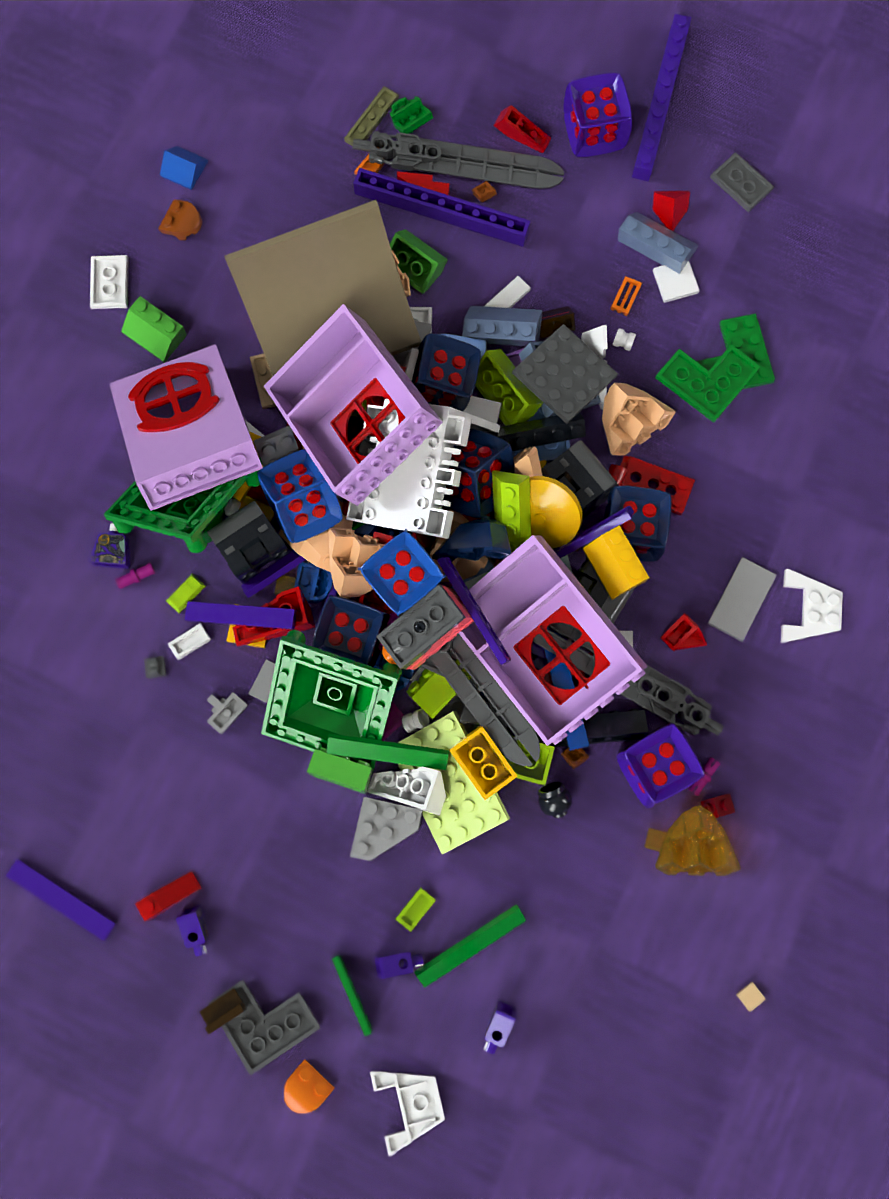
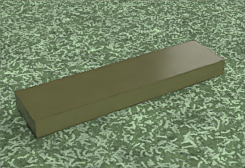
[344,86,399,146]

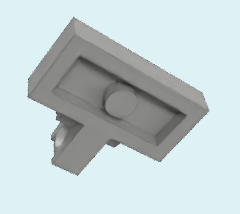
[207,692,248,735]

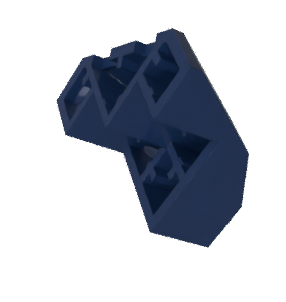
[432,516,511,562]

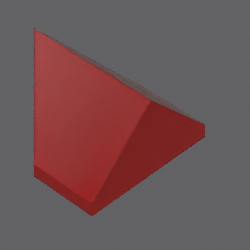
[652,191,690,231]
[660,613,707,652]

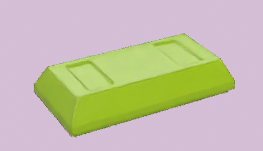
[166,573,206,613]
[396,887,436,932]

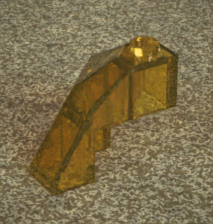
[655,805,741,876]

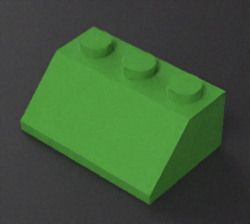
[390,229,448,294]
[121,296,187,363]
[307,747,373,794]

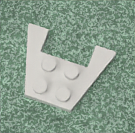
[781,569,843,643]
[370,1071,445,1156]

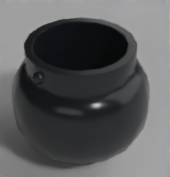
[538,781,572,818]

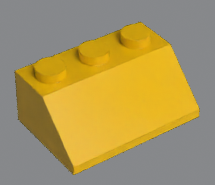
[583,525,650,600]
[449,726,518,800]

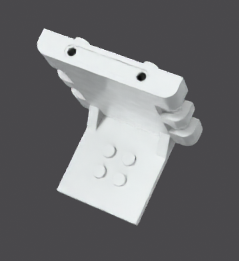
[346,399,500,539]

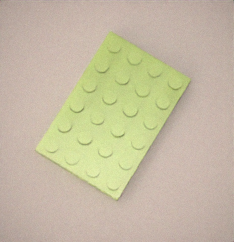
[397,711,510,854]

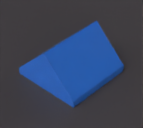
[160,146,208,190]

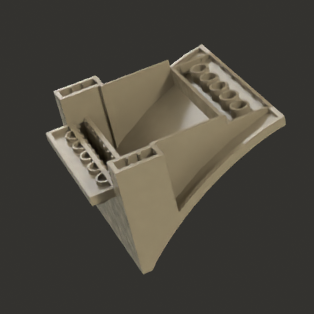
[225,200,421,376]

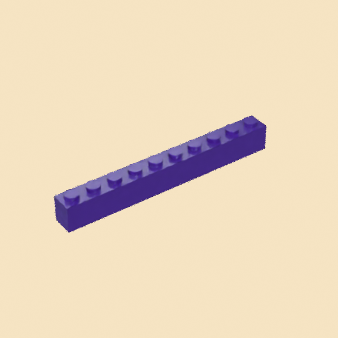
[632,14,692,182]
[353,168,530,247]

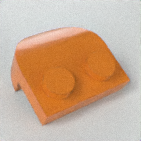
[284,1059,335,1114]

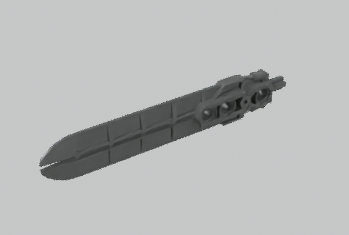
[352,131,564,189]
[400,595,540,766]
[533,623,724,736]

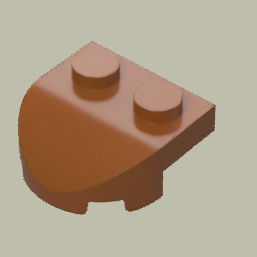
[158,199,203,240]

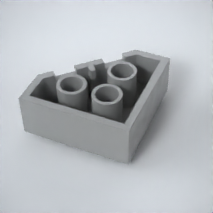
[350,797,423,861]

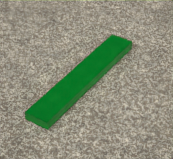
[327,733,449,770]
[414,904,526,988]

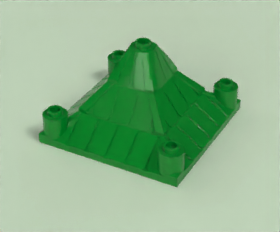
[104,457,262,553]
[261,630,402,772]

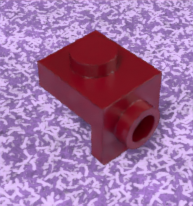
[700,793,736,820]

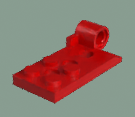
[608,455,695,516]

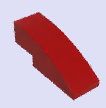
[397,171,450,195]

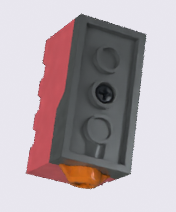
[376,585,474,670]

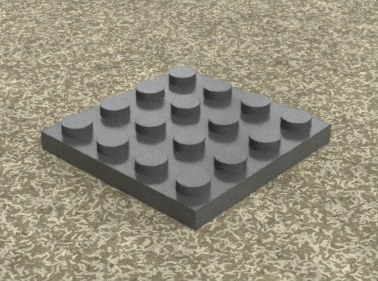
[512,324,618,424]

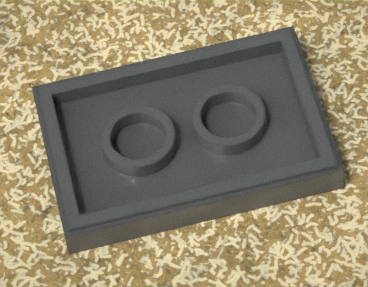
[710,152,774,213]

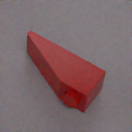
[493,105,551,153]
[135,871,202,922]

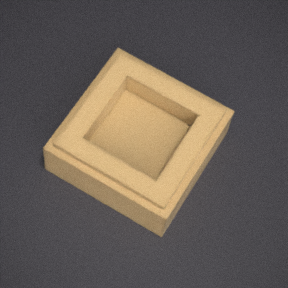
[736,982,766,1012]

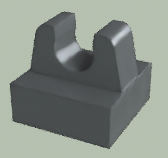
[144,656,167,679]

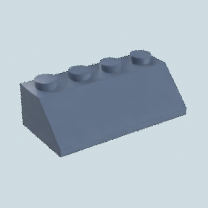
[618,212,699,274]
[462,306,543,346]

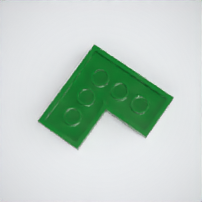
[696,313,775,389]
[655,344,761,423]

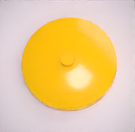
[530,476,582,548]

